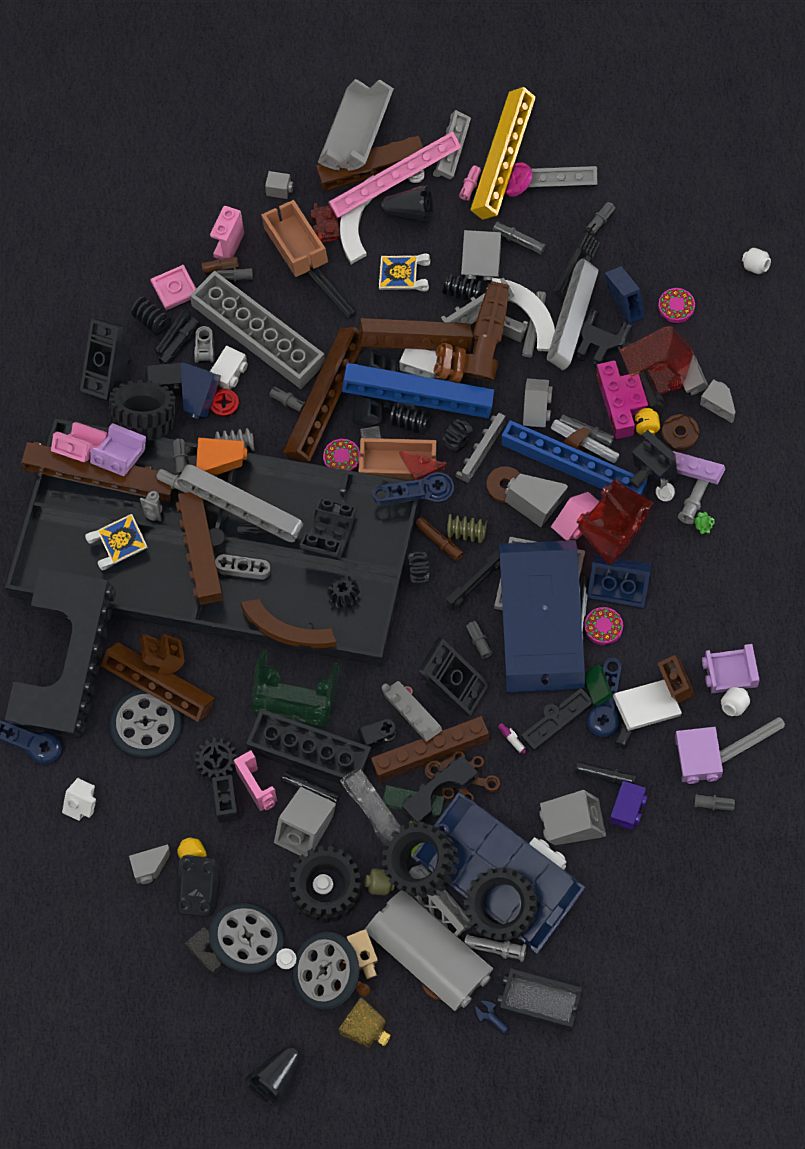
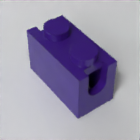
[610,781,648,830]

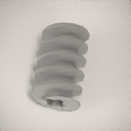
[215,428,254,452]

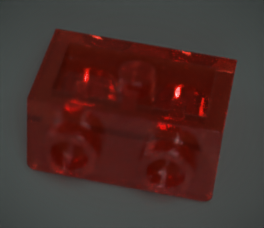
[311,202,340,242]

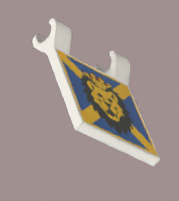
[379,254,430,291]
[85,514,148,570]

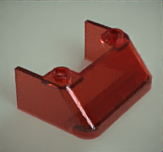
[620,326,694,395]

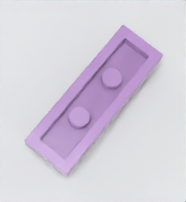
[673,451,725,484]

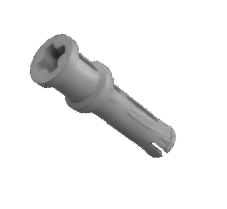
[678,479,709,524]
[465,934,527,962]

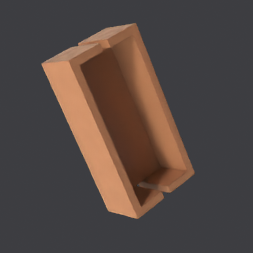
[261,200,328,277]
[359,438,437,481]

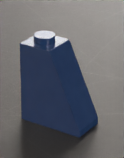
[605,266,645,324]
[181,362,221,419]

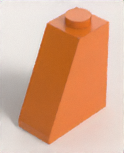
[196,438,247,476]

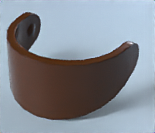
[564,427,589,452]

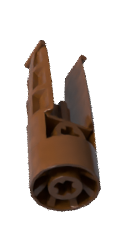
[463,281,510,381]

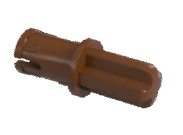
[202,257,239,274]

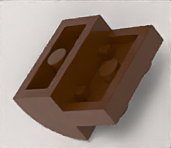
[139,634,185,675]

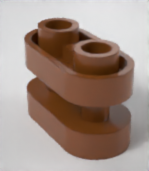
[433,343,466,383]

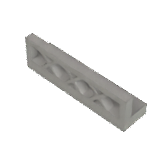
[408,864,472,937]

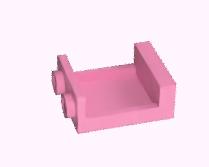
[210,206,244,259]
[51,422,108,462]
[234,750,277,811]

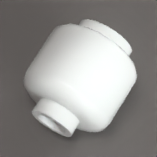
[742,248,771,274]
[721,687,750,716]

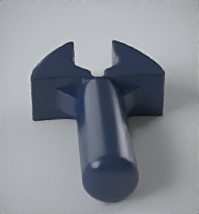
[476,1001,509,1033]

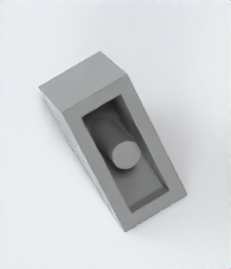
[700,380,735,423]
[129,844,171,884]

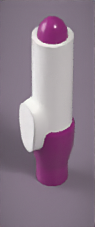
[498,723,526,754]

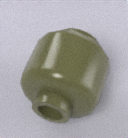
[364,869,394,896]

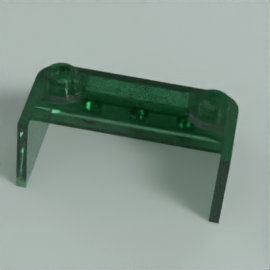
[252,649,339,728]

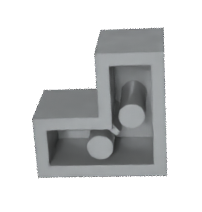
[523,379,552,427]

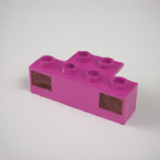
[596,361,648,439]

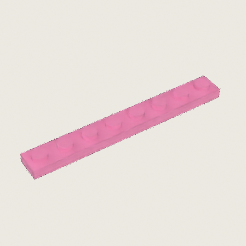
[328,131,461,218]

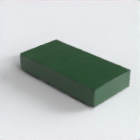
[585,664,613,707]

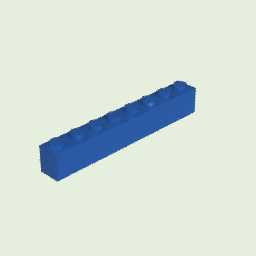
[342,363,494,418]
[502,420,647,505]

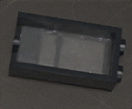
[497,969,582,1032]

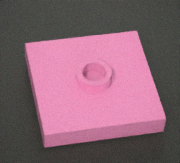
[150,265,196,310]

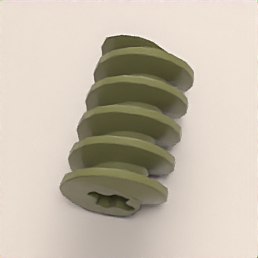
[447,514,488,543]

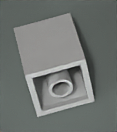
[461,230,502,281]
[505,474,568,527]
[274,787,336,857]
[540,790,606,845]

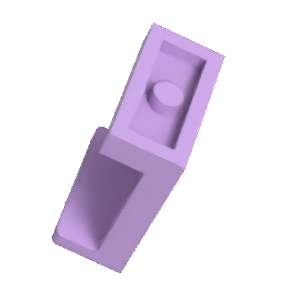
[90,423,146,476]
[702,644,759,693]
[675,727,723,784]

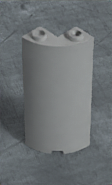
[318,79,393,171]
[366,890,493,1011]

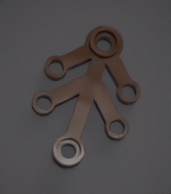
[425,751,500,801]

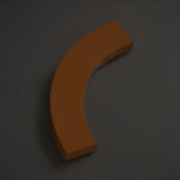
[241,599,336,648]

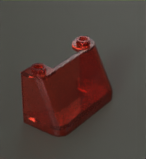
[577,479,653,565]

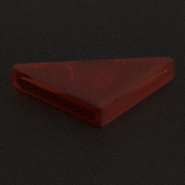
[399,450,447,480]

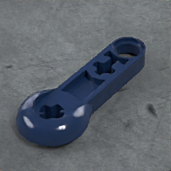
[372,472,454,505]
[587,658,621,737]
[0,720,62,764]

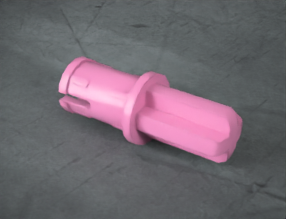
[459,166,481,201]

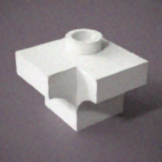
[62,778,96,821]

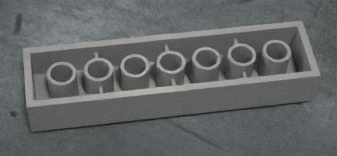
[190,271,325,389]

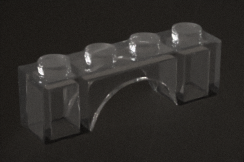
[340,769,401,846]

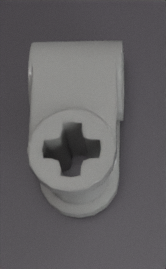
[194,326,215,363]

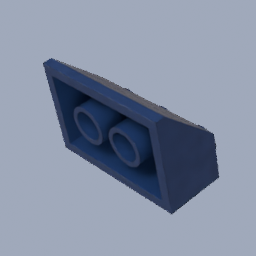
[587,555,652,608]

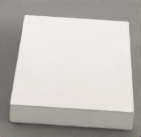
[613,680,682,731]

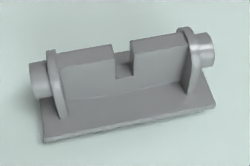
[140,491,162,522]

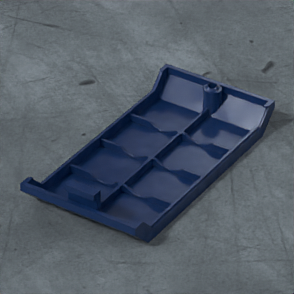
[499,540,585,693]
[412,792,586,953]

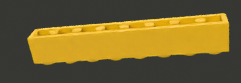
[471,87,535,220]

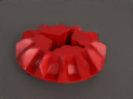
[210,389,239,417]

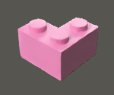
[551,492,604,541]

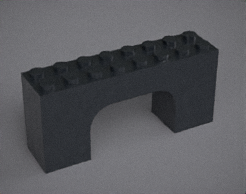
[5,568,116,739]

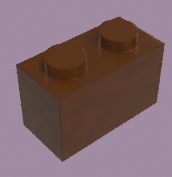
[657,655,696,704]

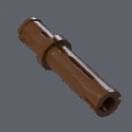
[415,517,464,562]

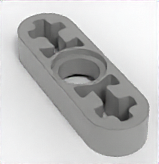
[215,554,271,579]

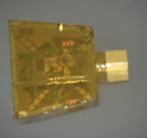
[339,998,391,1048]

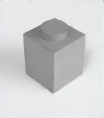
[265,171,293,199]

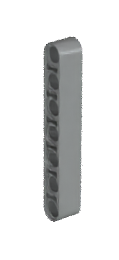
[547,259,598,370]
[177,464,303,542]

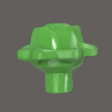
[694,512,715,534]

